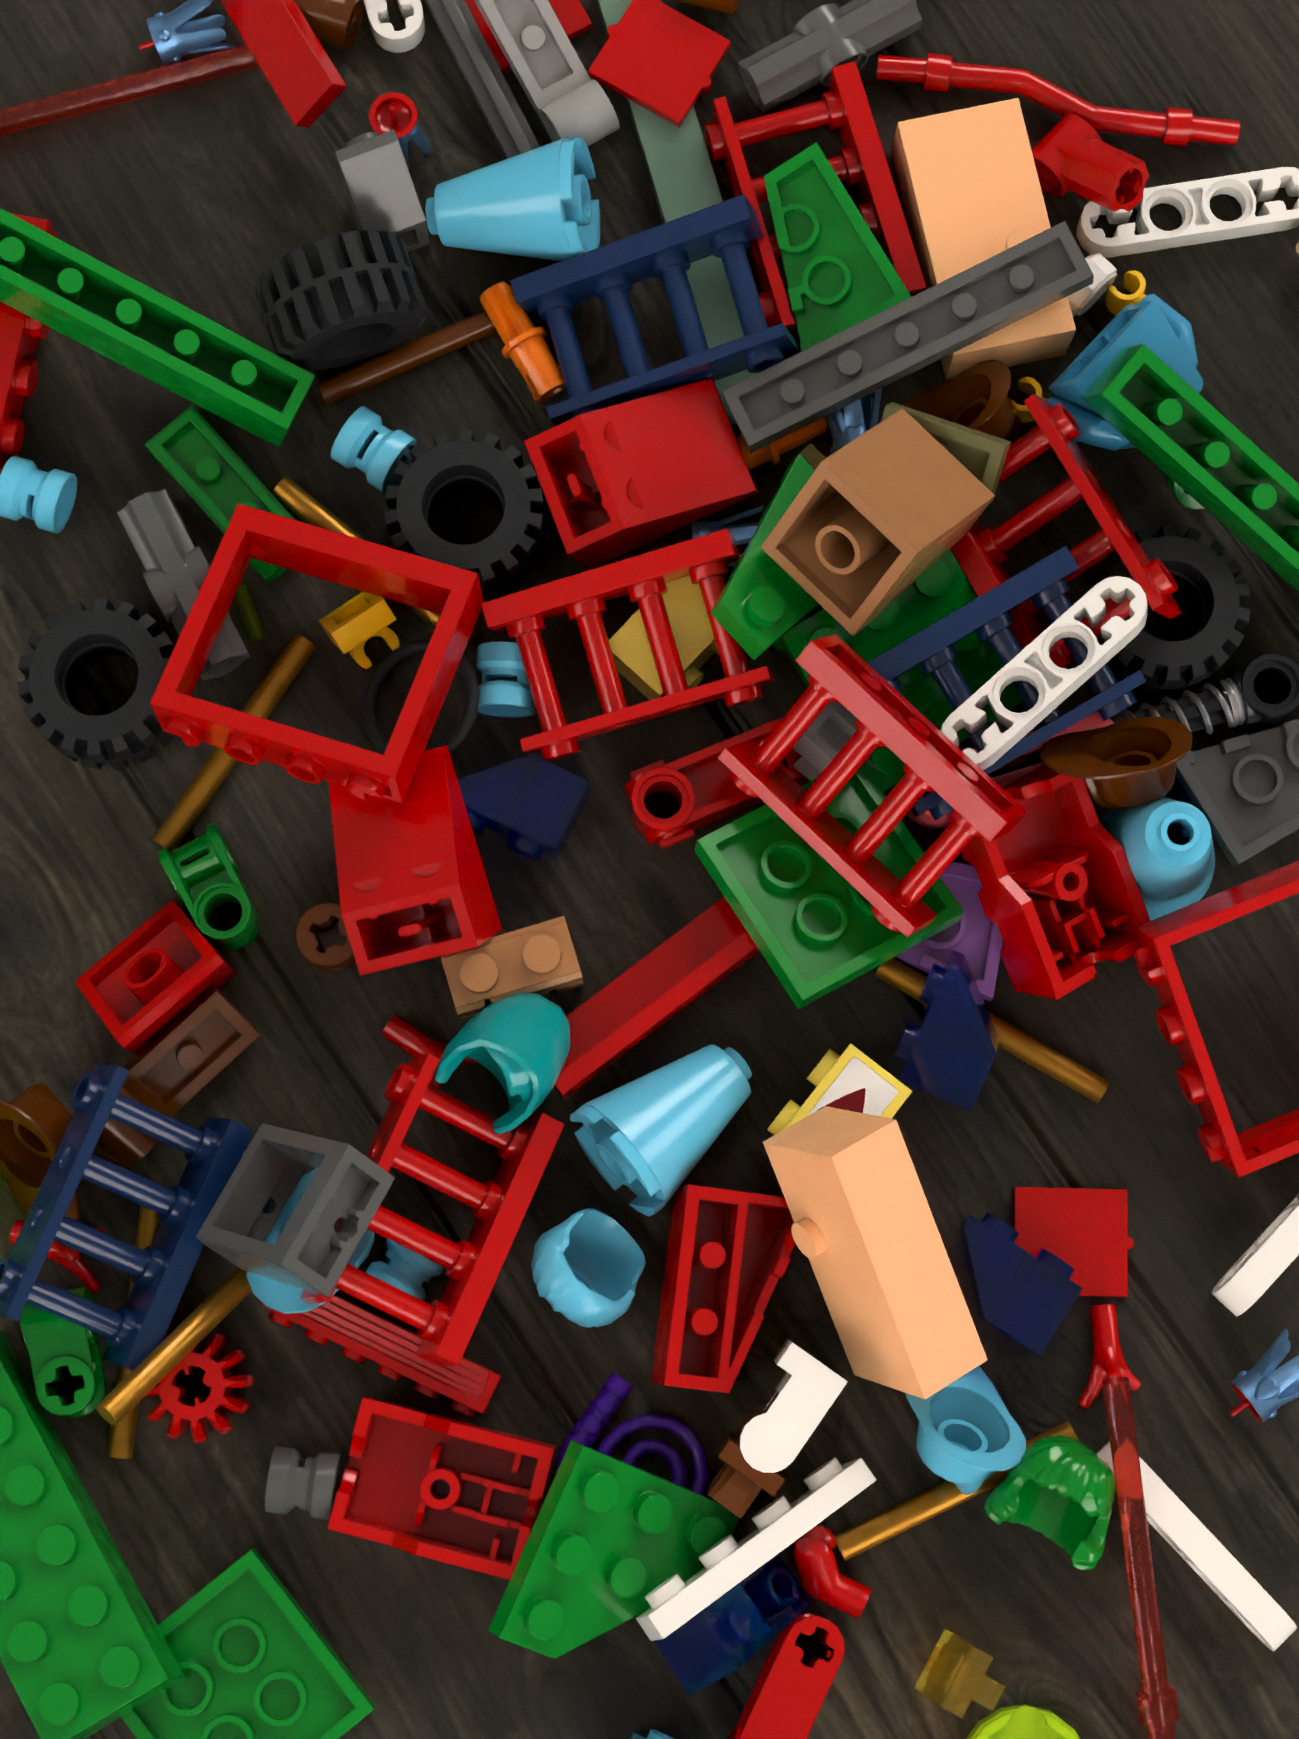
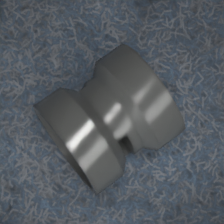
[265,1446,342,1520]

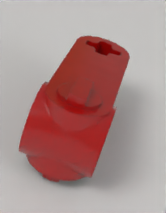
[624,718,810,850]
[726,1613,845,1739]

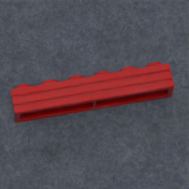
[262,1294,502,1417]

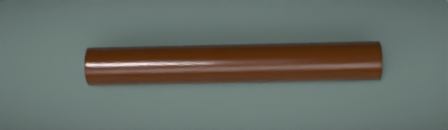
[316,310,495,407]

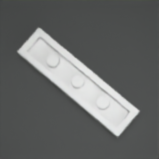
[636,1457,876,1641]

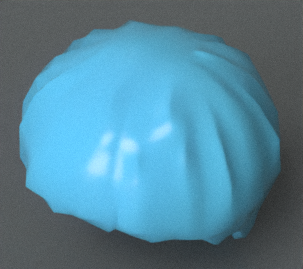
[531,1208,646,1328]

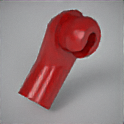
[793,1524,871,1619]

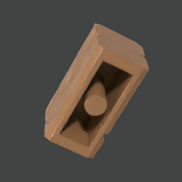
[440,916,584,1022]

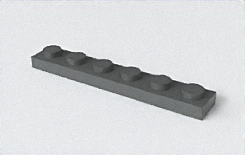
[722,221,1094,453]

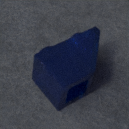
[458,754,590,862]
[894,950,999,1111]
[959,1212,1083,1355]
[654,1554,811,1696]

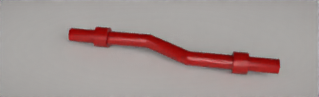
[876,53,1240,147]

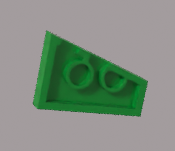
[763,142,911,352]
[711,454,820,661]

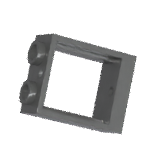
[195,1123,395,1297]

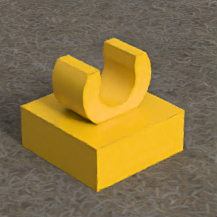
[319,591,400,669]

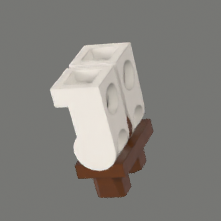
[707,1339,848,1518]

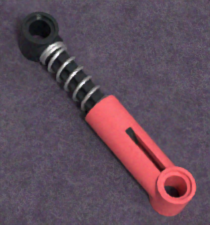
[908,653,1299,829]

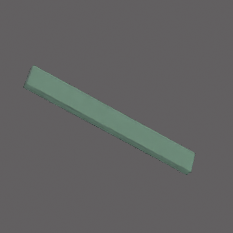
[596,0,758,431]

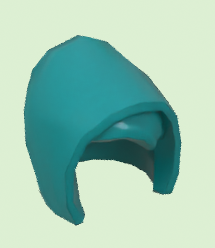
[434,992,571,1135]

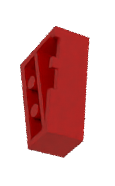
[650,1184,795,1393]

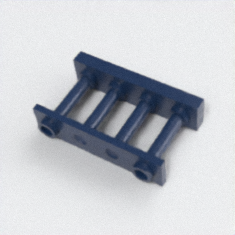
[510,194,798,425]
[868,546,1146,821]
[0,1064,253,1371]

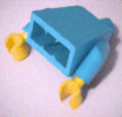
[1010,270,1203,451]

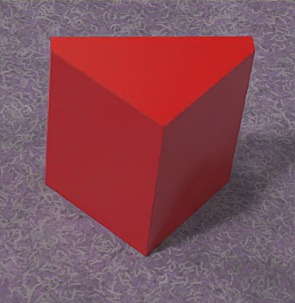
[75,899,237,1055]

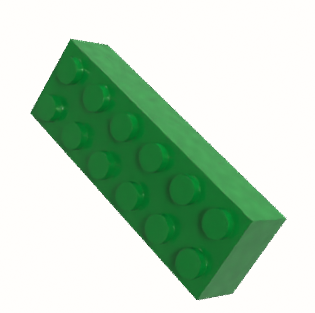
[0,1330,185,1739]

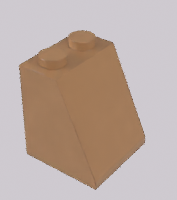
[760,408,995,636]

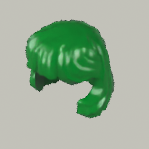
[984,1435,1115,1570]

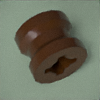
[296,902,356,973]

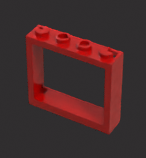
[150,503,484,803]
[1134,860,1299,1178]

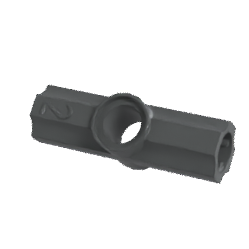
[738,0,923,114]
[117,489,251,681]

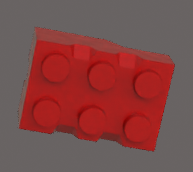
[948,765,1150,1000]
[327,1396,557,1580]

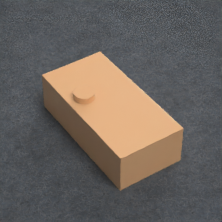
[891,98,1076,380]
[763,1106,988,1399]

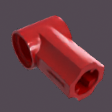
[1031,114,1150,212]

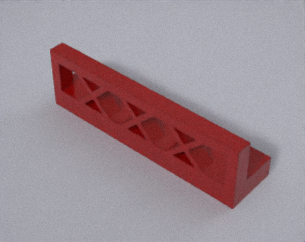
[554,897,760,1101]

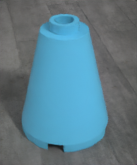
[425,137,600,261]
[1100,797,1215,921]
[570,1044,752,1217]

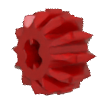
[145,1333,254,1443]

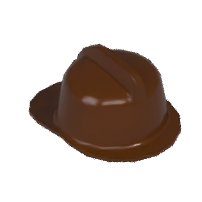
[902,359,1022,440]
[1039,717,1193,809]
[0,1083,80,1221]

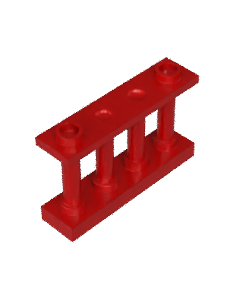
[704,61,927,336]
[950,394,1182,669]
[481,529,776,761]
[718,634,1027,938]
[300,1054,565,1366]

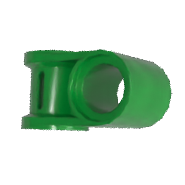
[157,822,261,951]
[19,1286,106,1417]

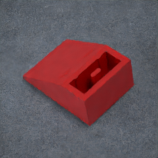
[524,378,758,569]
[328,745,502,976]

